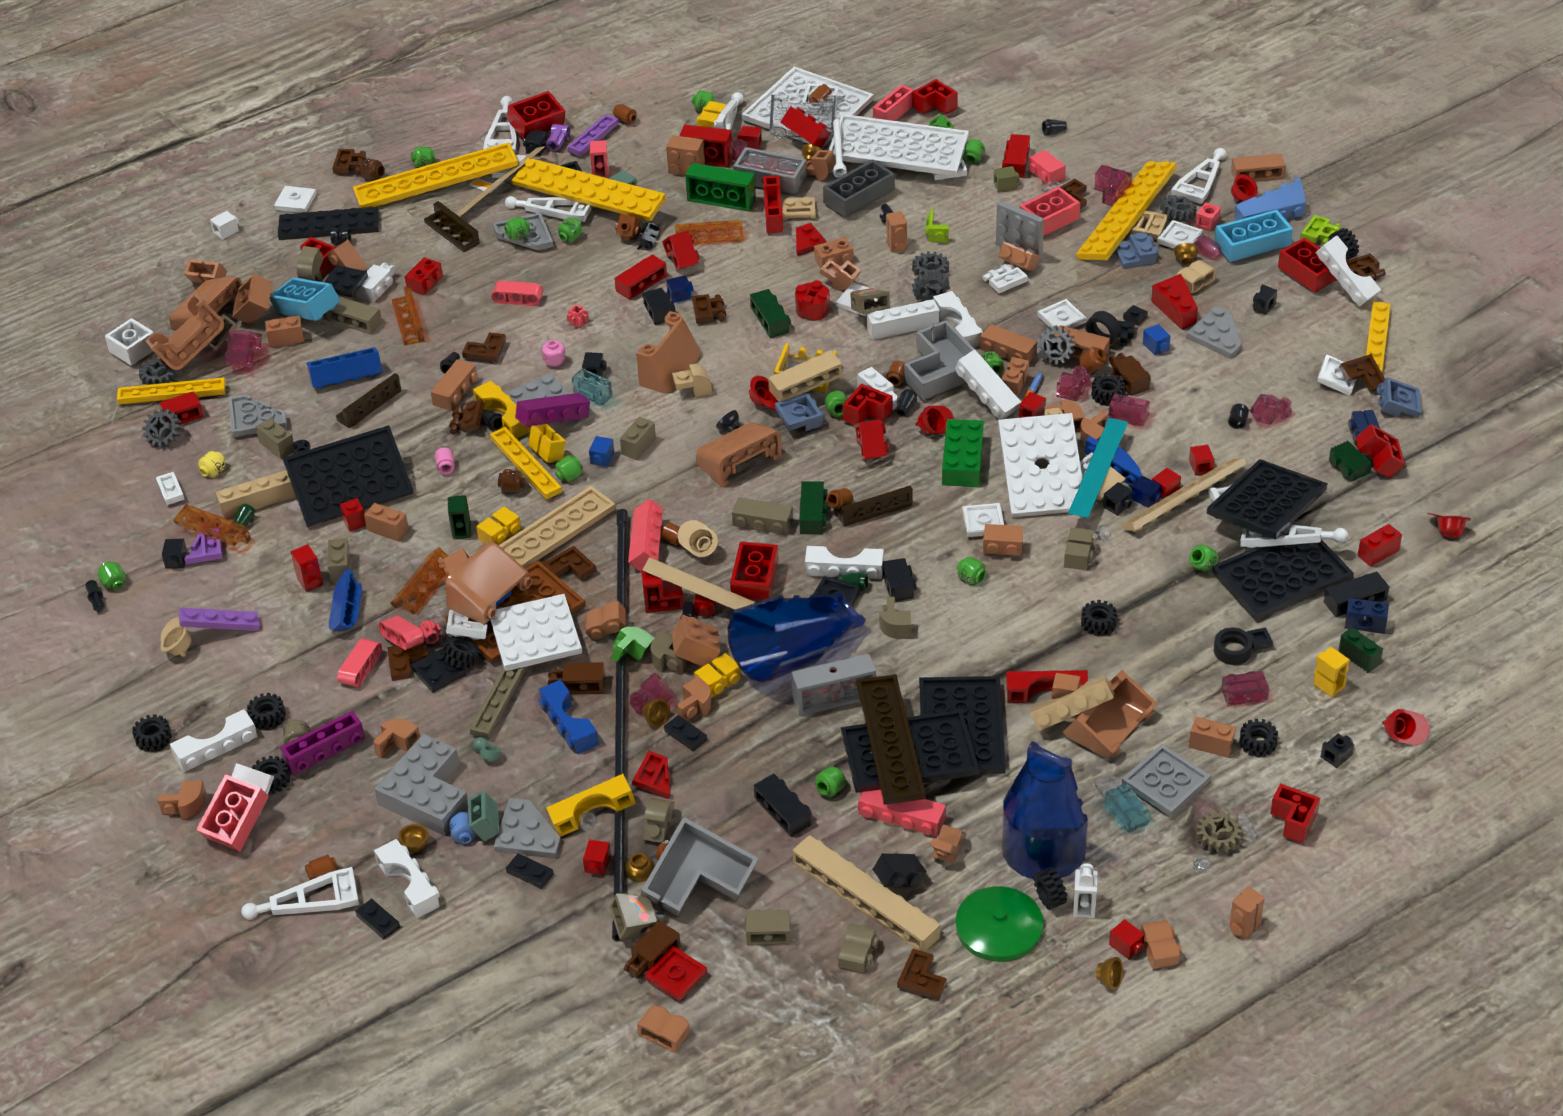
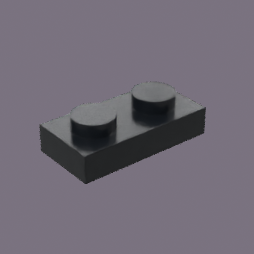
[664,715,707,751]
[506,853,554,889]
[355,898,400,940]

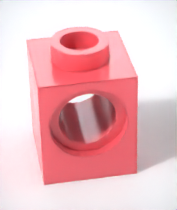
[1196,203,1221,232]

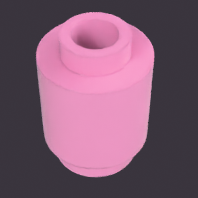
[435,448,455,475]

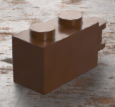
[1109,353,1151,396]
[548,662,605,694]
[624,920,681,978]

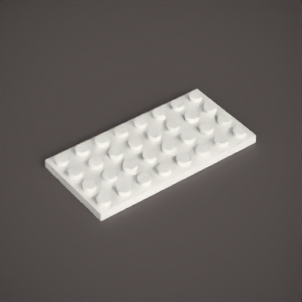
[829,114,969,176]

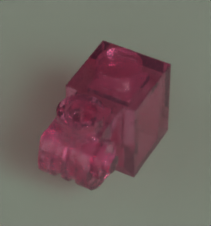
[1056,366,1091,402]
[1249,394,1292,425]
[630,673,676,714]

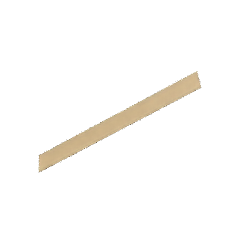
[456,146,546,217]
[642,557,791,630]

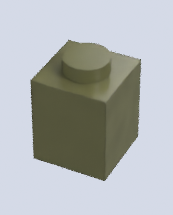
[993,166,1020,192]

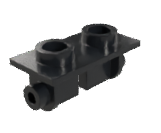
[637,221,660,250]

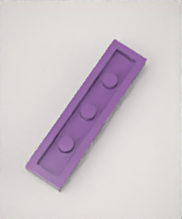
[567,114,619,157]
[178,607,259,631]

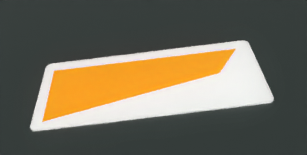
[469,178,498,193]

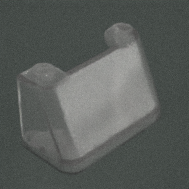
[769,95,837,139]

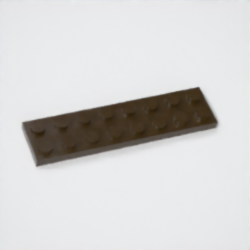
[856,674,925,805]

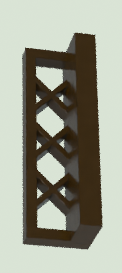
[424,201,480,252]
[336,373,402,428]
[836,486,913,527]

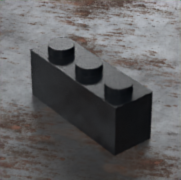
[1324,571,1390,617]
[754,773,812,837]

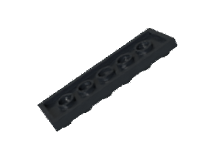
[278,206,379,240]

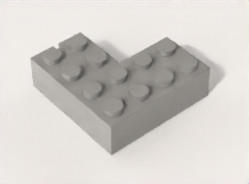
[904,320,984,400]
[374,734,469,836]
[640,817,759,917]

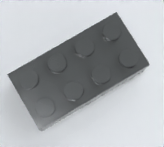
[823,159,895,218]

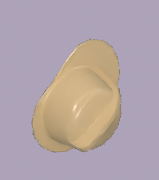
[678,520,718,557]
[161,617,191,657]

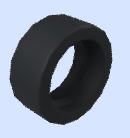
[1085,311,1121,345]
[1213,627,1253,665]

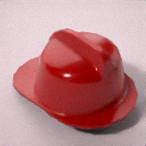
[1231,174,1258,202]
[749,375,778,410]
[915,405,955,434]
[1427,513,1471,538]
[1382,709,1430,745]

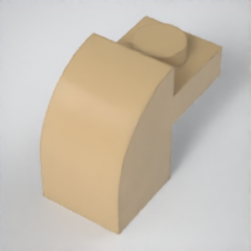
[672,364,712,397]

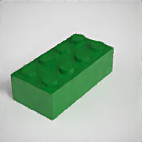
[685,163,756,212]
[942,419,984,487]

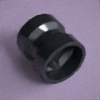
[330,228,351,245]
[1228,403,1249,429]

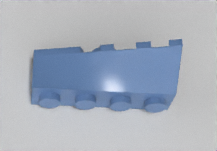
[1234,177,1306,221]

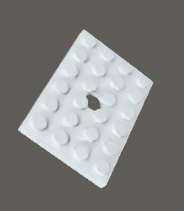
[998,413,1082,518]

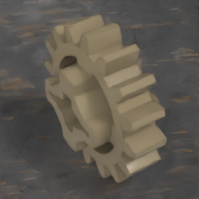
[1196,811,1243,853]

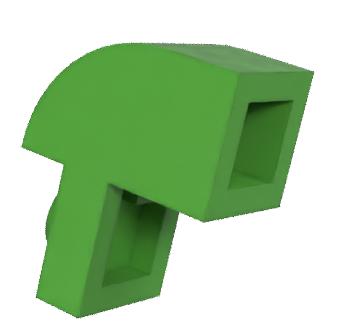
[611,626,655,662]

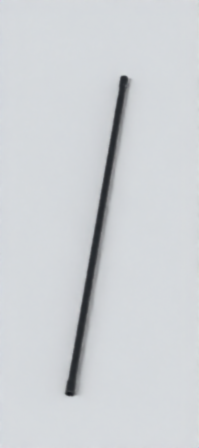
[612,509,628,941]

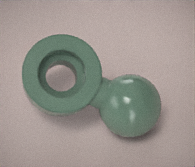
[472,737,501,762]

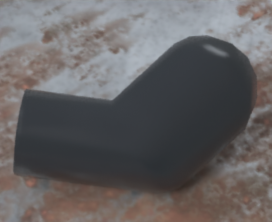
[879,204,893,223]

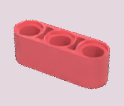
[491,281,543,306]
[379,615,424,650]
[337,638,382,687]

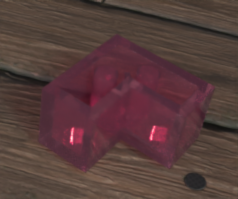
[1094,165,1132,206]
[225,329,262,367]

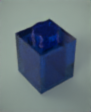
[666,275,694,303]
[1132,476,1162,508]

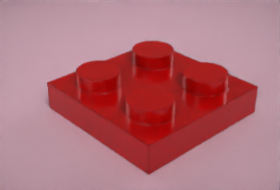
[645,946,708,1001]

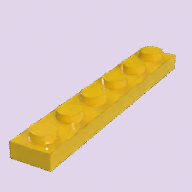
[1366,301,1391,372]
[117,377,226,405]
[490,427,562,500]

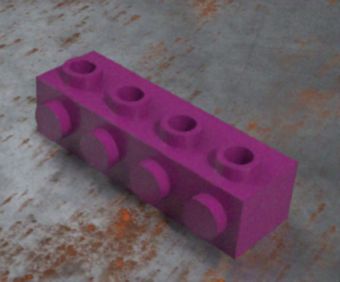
[515,393,590,428]
[280,711,365,776]

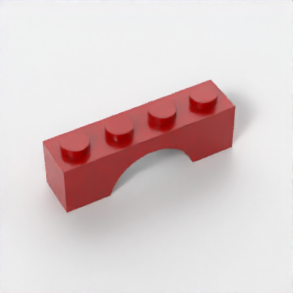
[763,175,783,233]
[1006,670,1088,703]

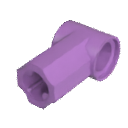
[546,124,570,152]

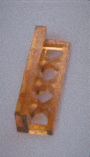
[675,220,743,244]
[392,286,424,346]
[173,504,251,546]
[390,547,448,614]

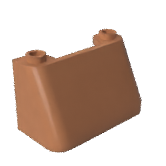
[169,276,242,331]
[145,293,224,370]
[636,311,700,393]
[696,422,782,487]
[446,541,532,625]
[1063,670,1158,758]

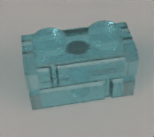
[572,369,613,405]
[1104,783,1150,833]

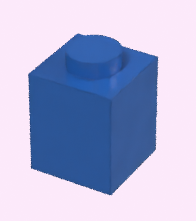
[1143,324,1171,355]
[589,436,615,467]

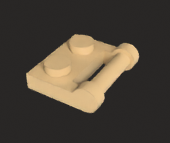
[781,197,816,221]
[1130,211,1168,240]

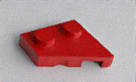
[796,223,826,256]
[632,750,670,799]

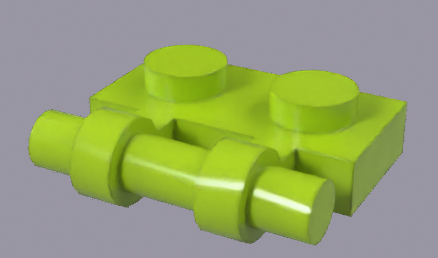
[1300,215,1341,246]

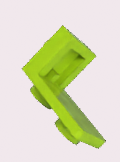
[925,209,949,243]

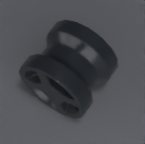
[292,440,311,454]

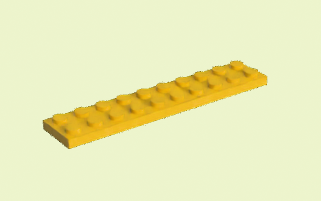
[353,142,519,208]
[511,158,667,222]
[1076,161,1178,260]

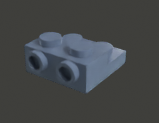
[1114,232,1159,269]
[1377,377,1422,418]
[775,393,825,431]

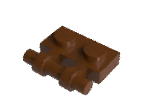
[332,149,367,175]
[1346,253,1386,280]
[692,294,726,323]
[449,399,485,434]

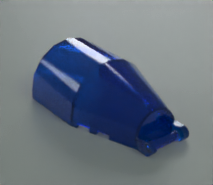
[727,592,866,683]
[1002,741,1088,879]

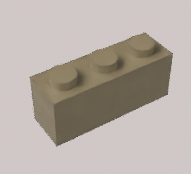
[326,296,382,334]
[732,497,793,535]

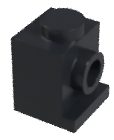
[1252,284,1278,315]
[1320,733,1355,768]

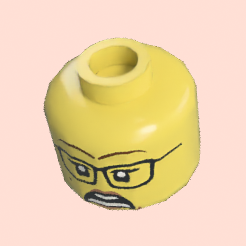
[198,451,226,478]

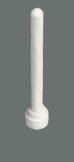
[833,119,847,178]

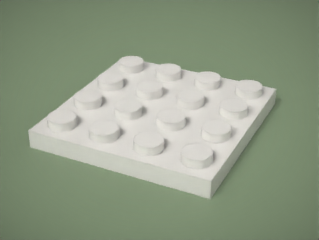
[490,594,582,671]

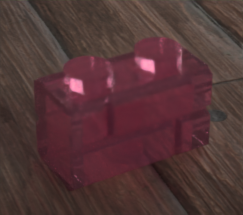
[1108,393,1150,427]
[1221,671,1269,706]

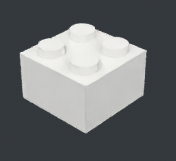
[105,318,154,366]

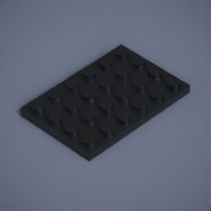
[283,425,414,527]
[1207,459,1328,540]
[1212,526,1354,620]
[919,676,1006,774]
[841,710,979,793]

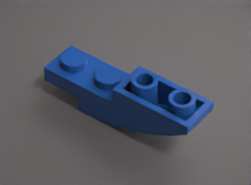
[1085,436,1142,490]

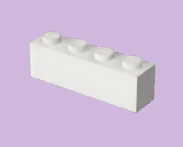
[867,299,939,340]
[955,349,1021,420]

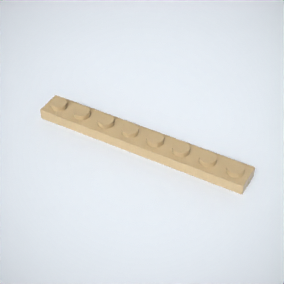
[1122,457,1246,532]

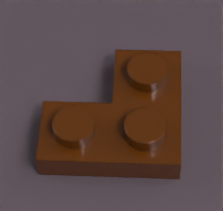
[1060,178,1087,209]
[462,332,506,362]
[1339,354,1385,392]
[543,546,597,580]
[387,641,429,681]
[897,949,947,1000]

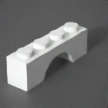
[1315,236,1381,307]
[933,291,983,348]
[805,546,884,579]
[170,709,258,772]
[374,839,440,919]

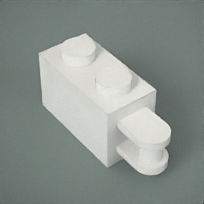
[356,262,396,303]
[857,367,898,410]
[1073,863,1098,918]

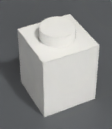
[210,211,239,240]

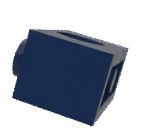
[1345,598,1389,634]

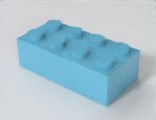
[1214,210,1293,262]
[269,277,340,321]

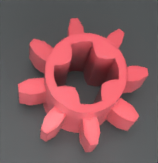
[567,305,589,327]
[419,620,442,644]

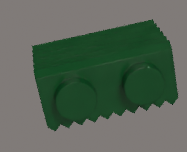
[1329,440,1372,482]
[448,495,471,539]
[1338,627,1383,673]

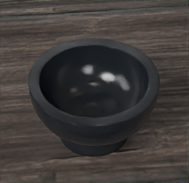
[716,410,741,433]

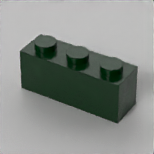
[750,289,791,338]
[799,481,828,534]

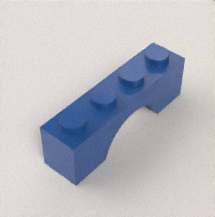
[538,680,599,754]

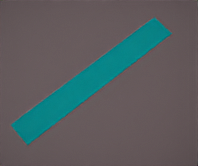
[1068,418,1128,518]

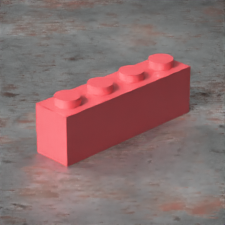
[628,499,663,572]
[858,789,946,837]

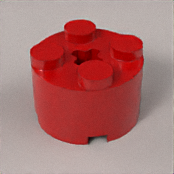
[795,280,830,321]

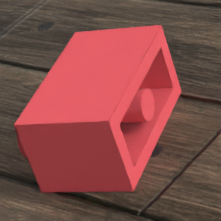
[590,140,609,179]
[1029,150,1066,186]

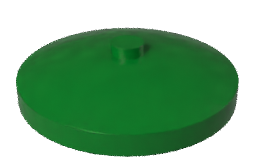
[956,886,1043,962]

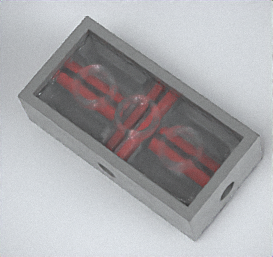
[733,147,807,194]
[791,654,876,716]

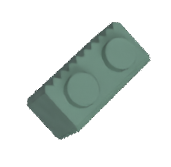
[467,791,499,841]

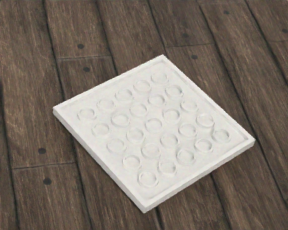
[742,66,874,149]

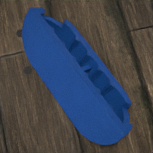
[329,568,362,632]

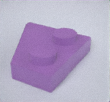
[185,527,223,565]

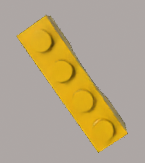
[473,381,531,439]
[546,774,636,837]

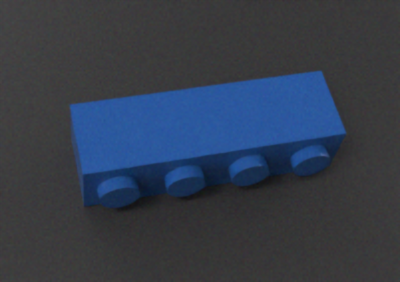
[306,347,383,388]

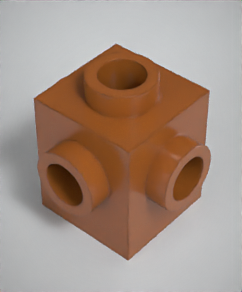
[615,214,641,241]

